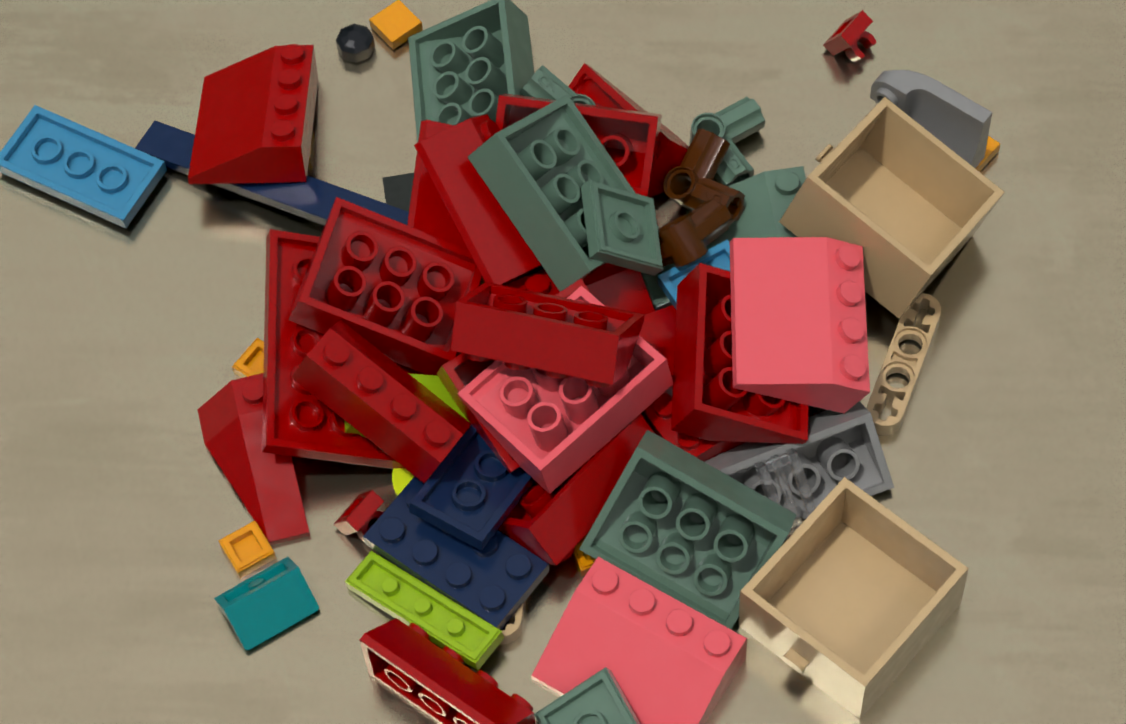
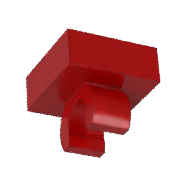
[823,10,876,62]
[333,490,384,541]

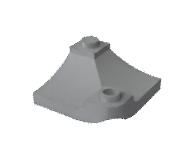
[870,70,992,169]

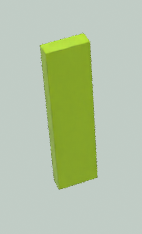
[345,551,504,670]

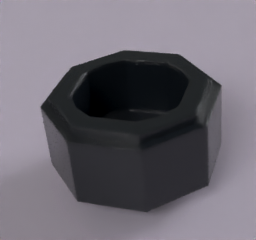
[336,24,375,63]

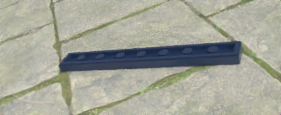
[135,121,409,225]

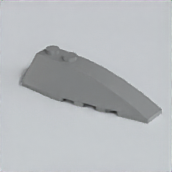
[704,401,894,519]

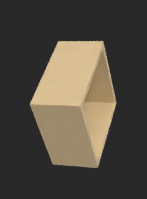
[779,97,1005,319]
[739,477,969,720]

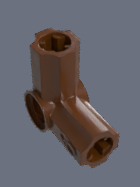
[663,129,745,226]
[658,199,732,268]

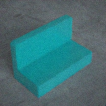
[214,556,319,650]

